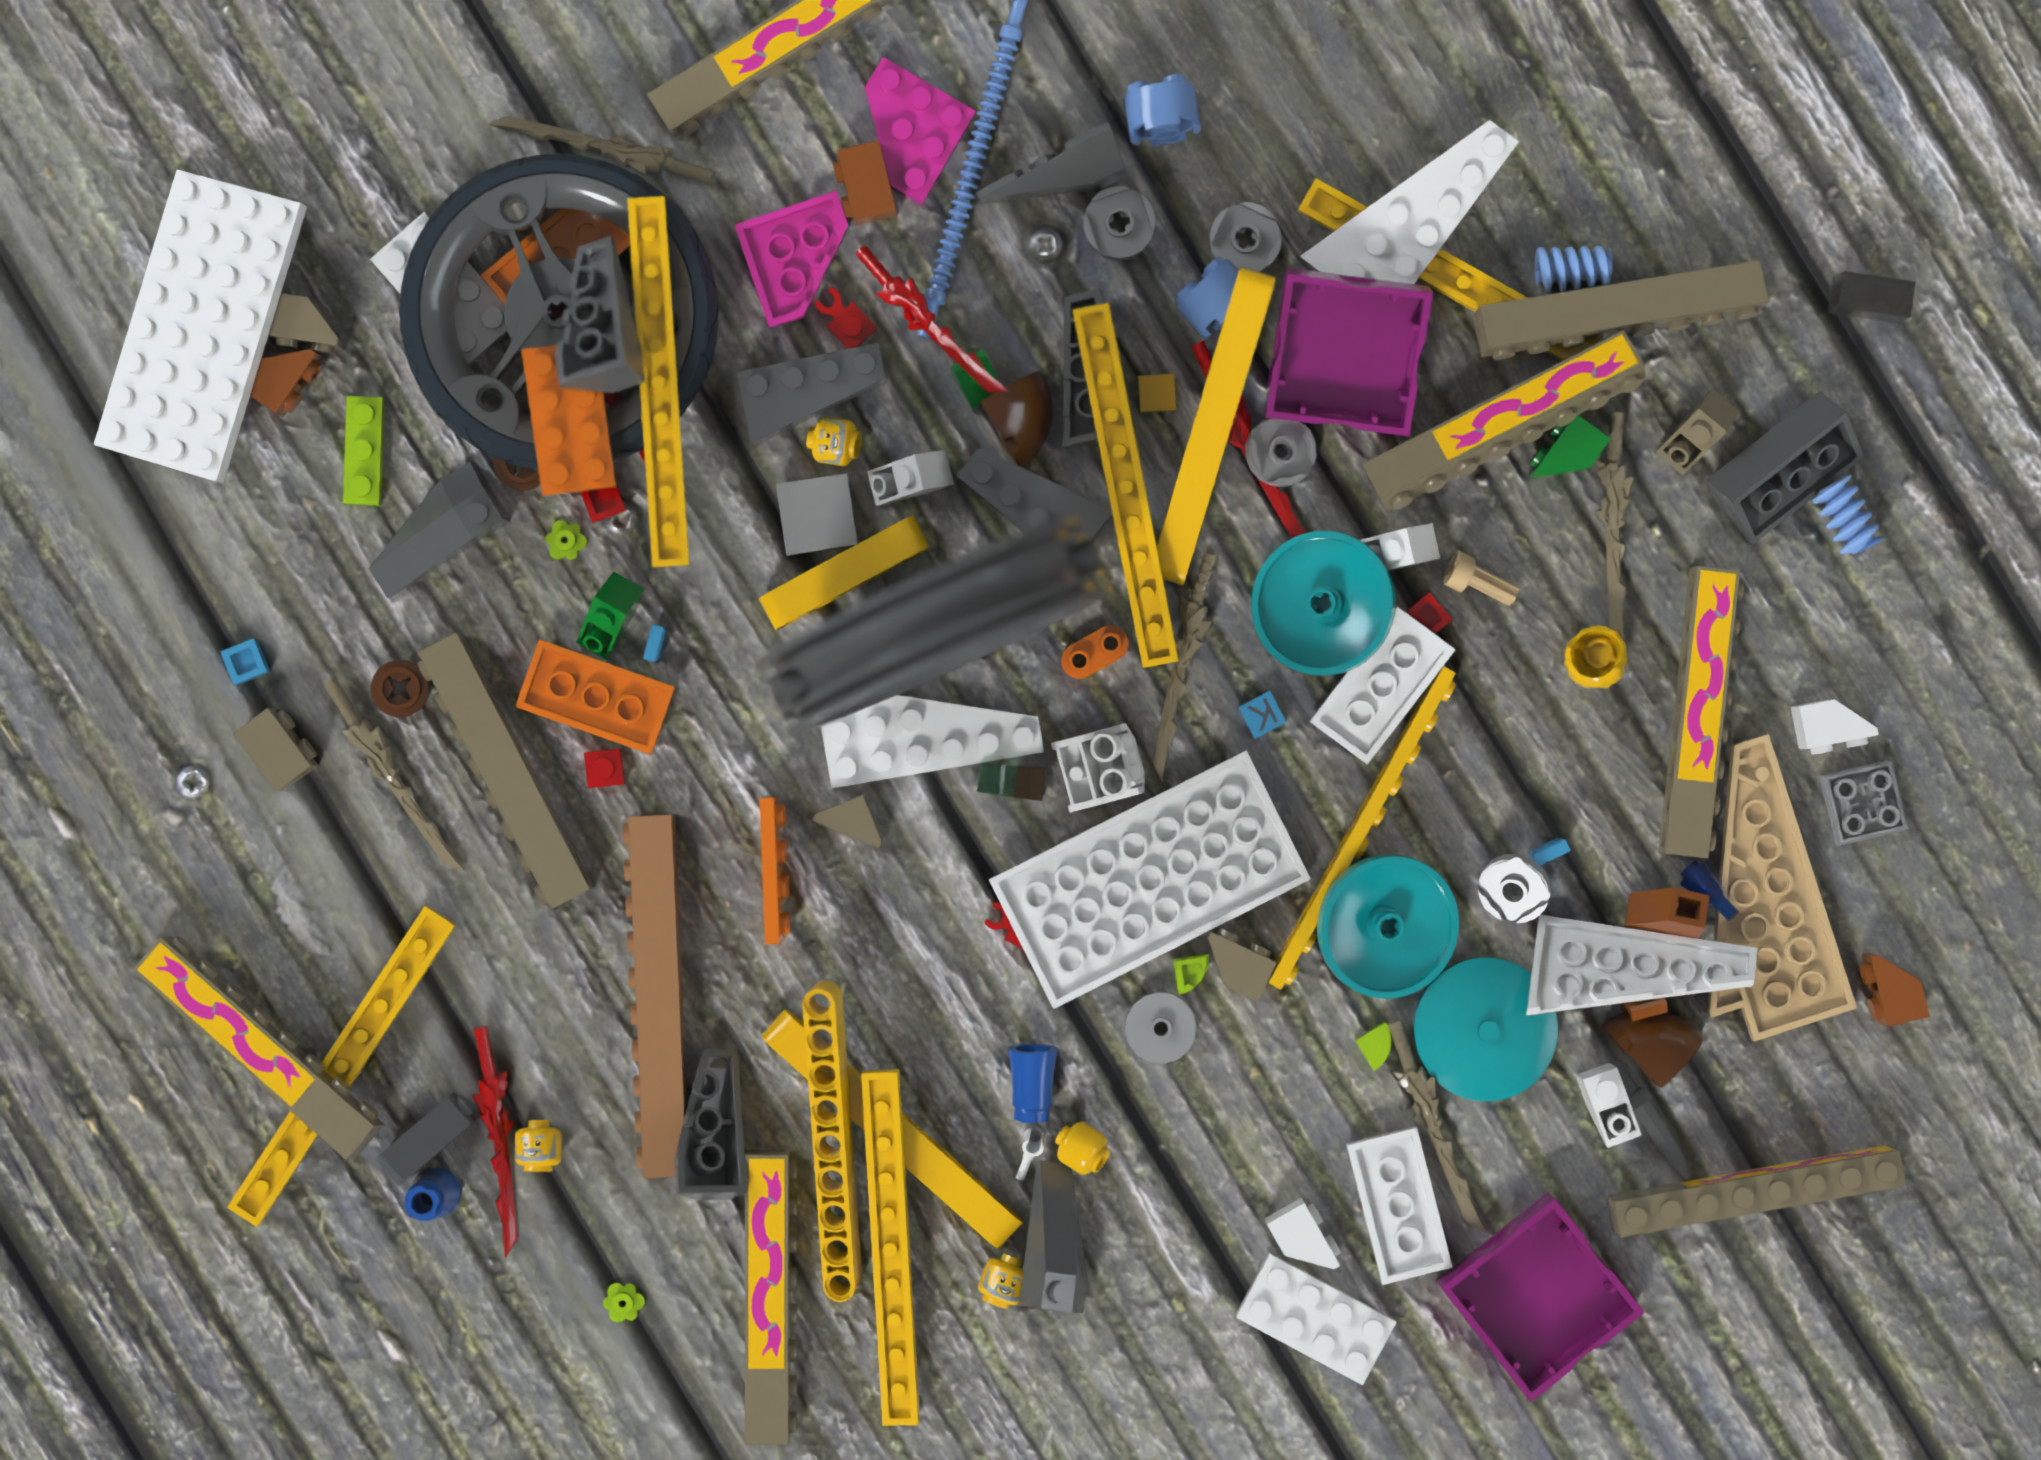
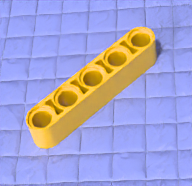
[759,515,930,631]

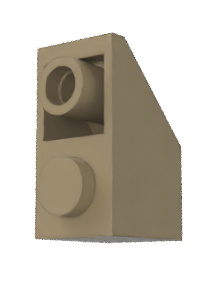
[268,293,346,354]
[1656,388,1740,475]
[1206,927,1277,1002]

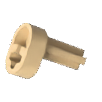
[1443,550,1520,606]

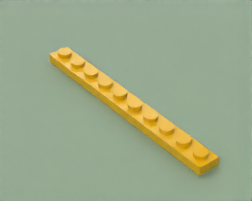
[1297,178,1599,361]
[627,196,690,568]
[1072,302,1179,668]
[1268,666,1456,990]
[227,905,457,1227]
[861,1069,920,1426]

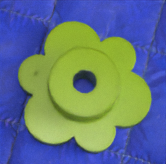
[545,520,587,560]
[603,1283,645,1323]

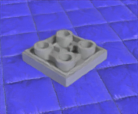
[776,473,858,556]
[1819,759,1909,846]

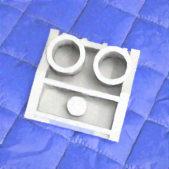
[1051,723,1145,813]

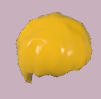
[1564,625,1628,689]

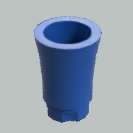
[1008,1044,1058,1123]
[404,1168,461,1221]

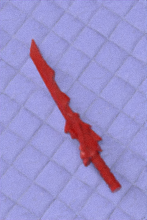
[856,246,1009,393]
[1191,341,1305,538]
[472,1025,518,1257]

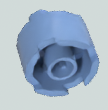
[1123,74,1201,147]
[1175,256,1239,340]

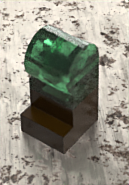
[976,763,1046,801]

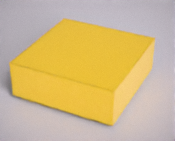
[1138,374,1176,413]

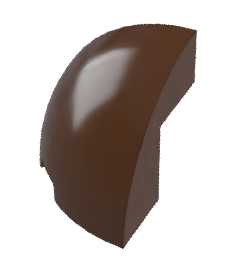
[981,370,1053,468]
[1601,1012,1703,1088]

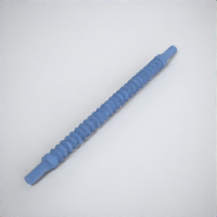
[917,0,1028,340]

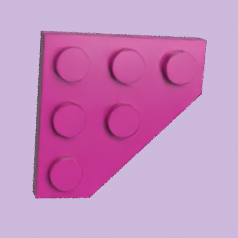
[865,57,976,206]
[734,190,849,329]

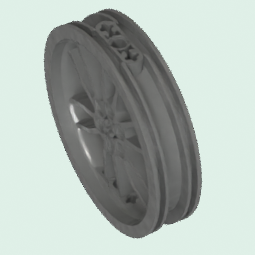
[755,517,1113,737]

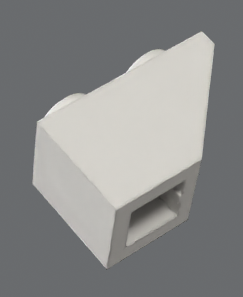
[867,450,954,506]
[1359,523,1440,571]
[1791,699,1879,755]
[1576,1063,1642,1148]
[1264,1198,1341,1269]

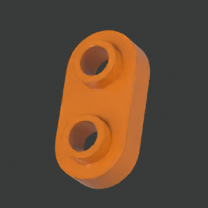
[1061,625,1129,679]

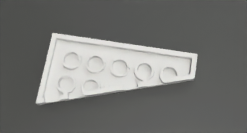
[1300,120,1519,284]
[821,695,1044,788]
[1526,915,1757,1015]

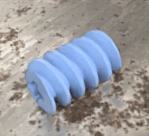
[1534,246,1613,293]
[1812,474,1885,555]

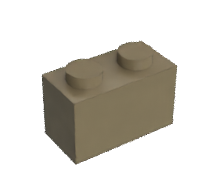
[233,708,319,792]

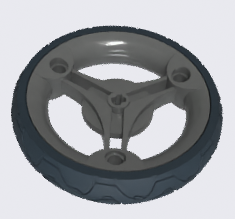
[399,154,719,470]

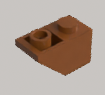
[250,349,324,417]
[1624,887,1710,939]
[1859,952,1930,1027]

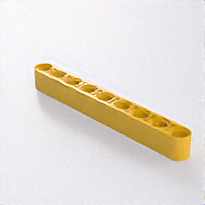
[1157,267,1276,585]
[803,980,862,1302]
[761,1009,1023,1249]

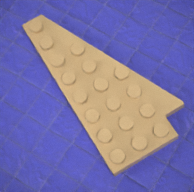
[1707,734,1857,1042]

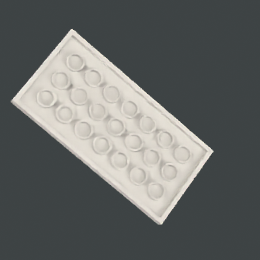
[93,170,307,484]
[988,750,1311,1009]

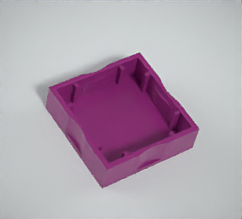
[1264,267,1433,436]
[1435,1193,1645,1402]

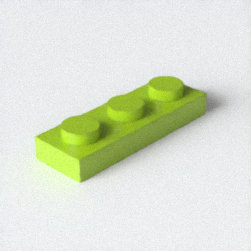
[343,396,385,506]

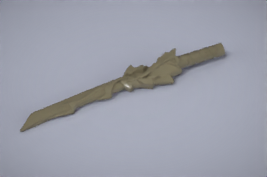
[488,116,715,185]
[1597,412,1634,642]
[1152,552,1218,782]
[324,677,465,871]
[1388,1019,1487,1233]

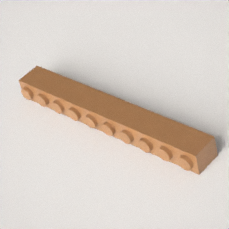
[622,814,688,1178]

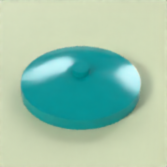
[1251,531,1396,676]
[1317,854,1459,999]
[1413,957,1558,1101]

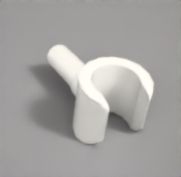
[1016,1128,1045,1181]

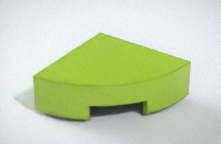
[1173,953,1209,995]
[1354,1021,1391,1071]

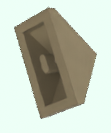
[812,794,883,849]

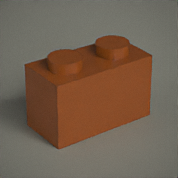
[832,140,897,226]

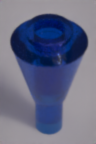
[1680,861,1739,921]

